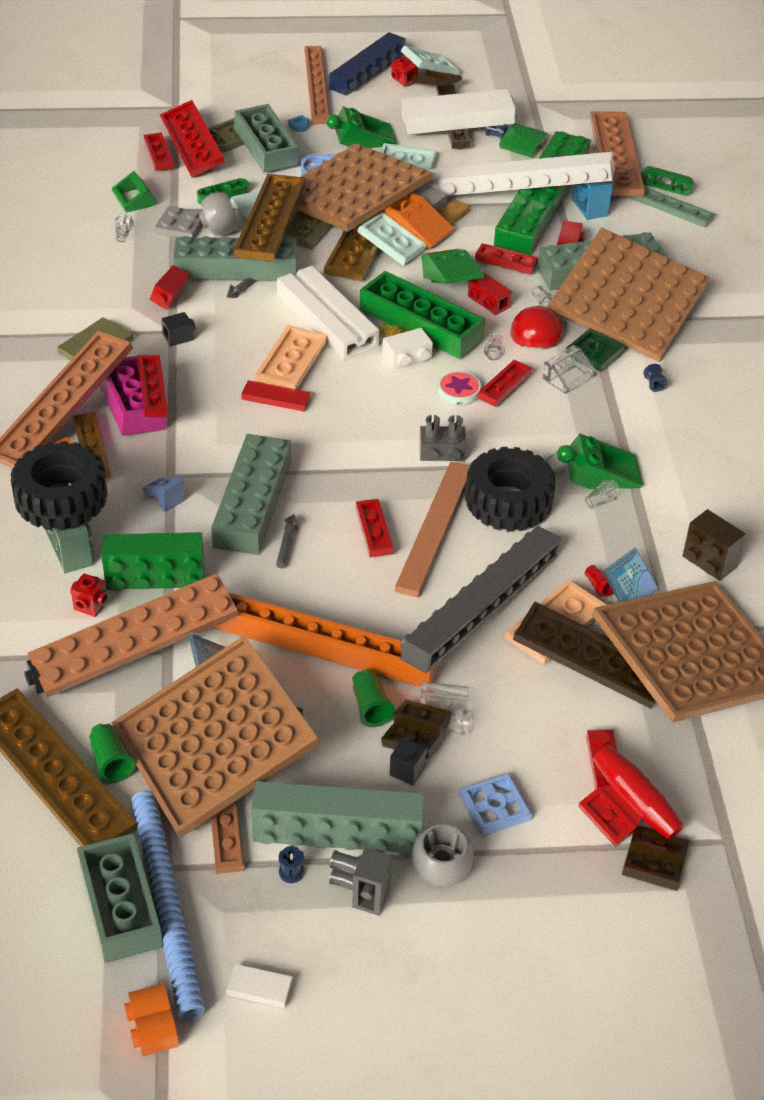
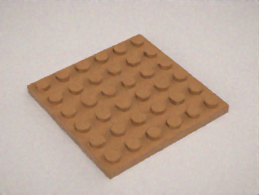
[295,144,433,232]
[548,227,711,362]
[592,581,764,723]
[111,635,321,838]

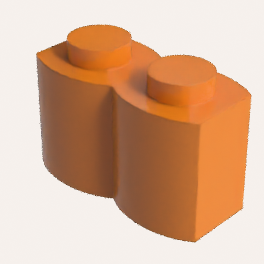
[124,983,179,1056]

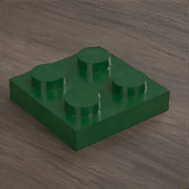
[565,328,625,372]

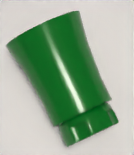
[352,669,395,727]
[89,723,136,783]

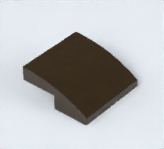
[412,70,462,86]
[381,699,452,759]
[622,825,690,891]

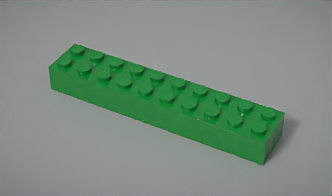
[494,131,591,255]

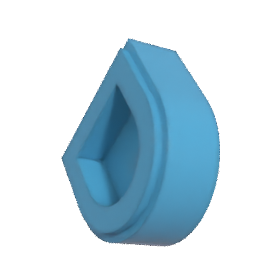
[288,115,309,132]

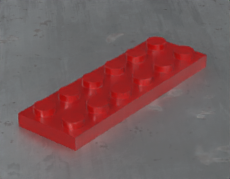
[160,100,225,178]

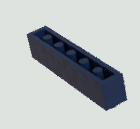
[329,32,406,96]

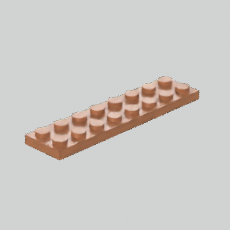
[590,111,645,197]
[0,331,133,468]
[27,573,239,698]

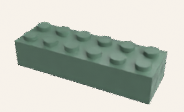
[537,232,665,291]
[173,236,297,280]
[211,434,291,555]
[251,781,424,855]

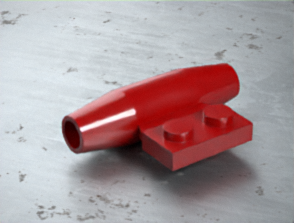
[578,745,685,847]

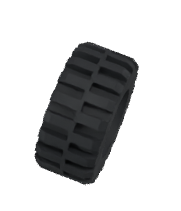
[10,441,108,531]
[465,446,556,532]

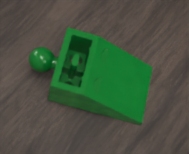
[326,106,397,148]
[421,248,484,283]
[557,433,643,489]

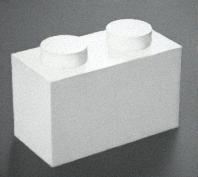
[383,328,433,369]

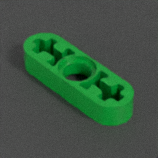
[641,166,694,195]
[197,178,249,204]

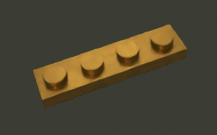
[73,412,111,478]

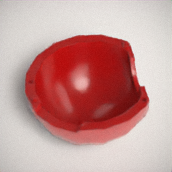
[510,306,564,349]

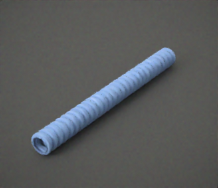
[131,791,205,1020]

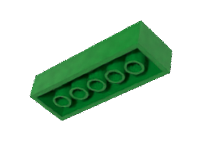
[359,271,486,359]

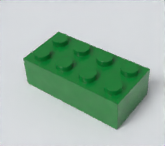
[102,532,205,590]

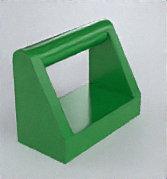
[112,171,157,212]

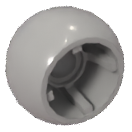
[198,192,238,235]
[412,824,474,887]

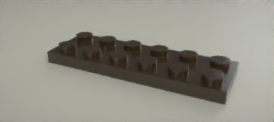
[512,601,656,709]

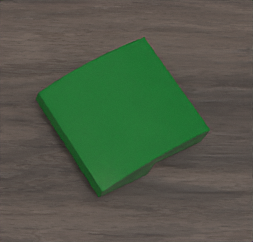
[499,123,548,158]

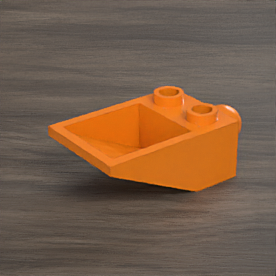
[382,192,454,249]

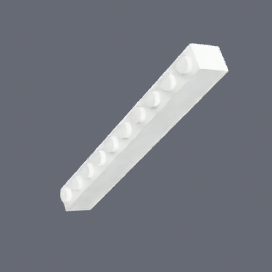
[425,152,615,196]

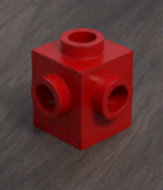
[391,56,418,87]
[70,573,108,617]

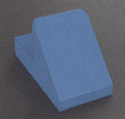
[142,476,183,512]

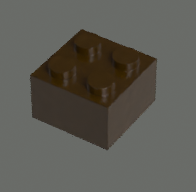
[682,509,746,581]

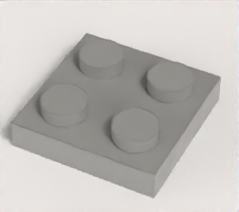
[155,206,202,238]

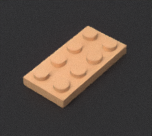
[255,325,327,389]
[505,579,607,665]

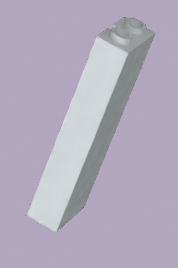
[402,89,518,134]
[277,266,379,361]

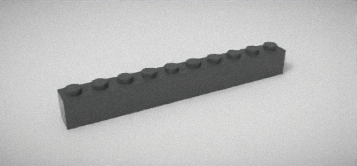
[400,526,562,674]

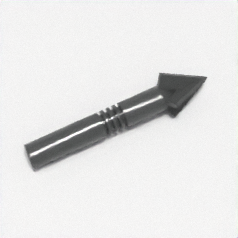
[227,278,257,298]
[276,514,298,569]

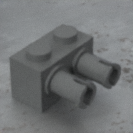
[419,415,466,461]
[329,848,392,916]

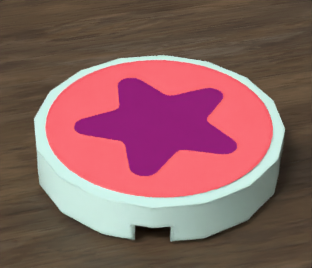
[438,371,481,404]

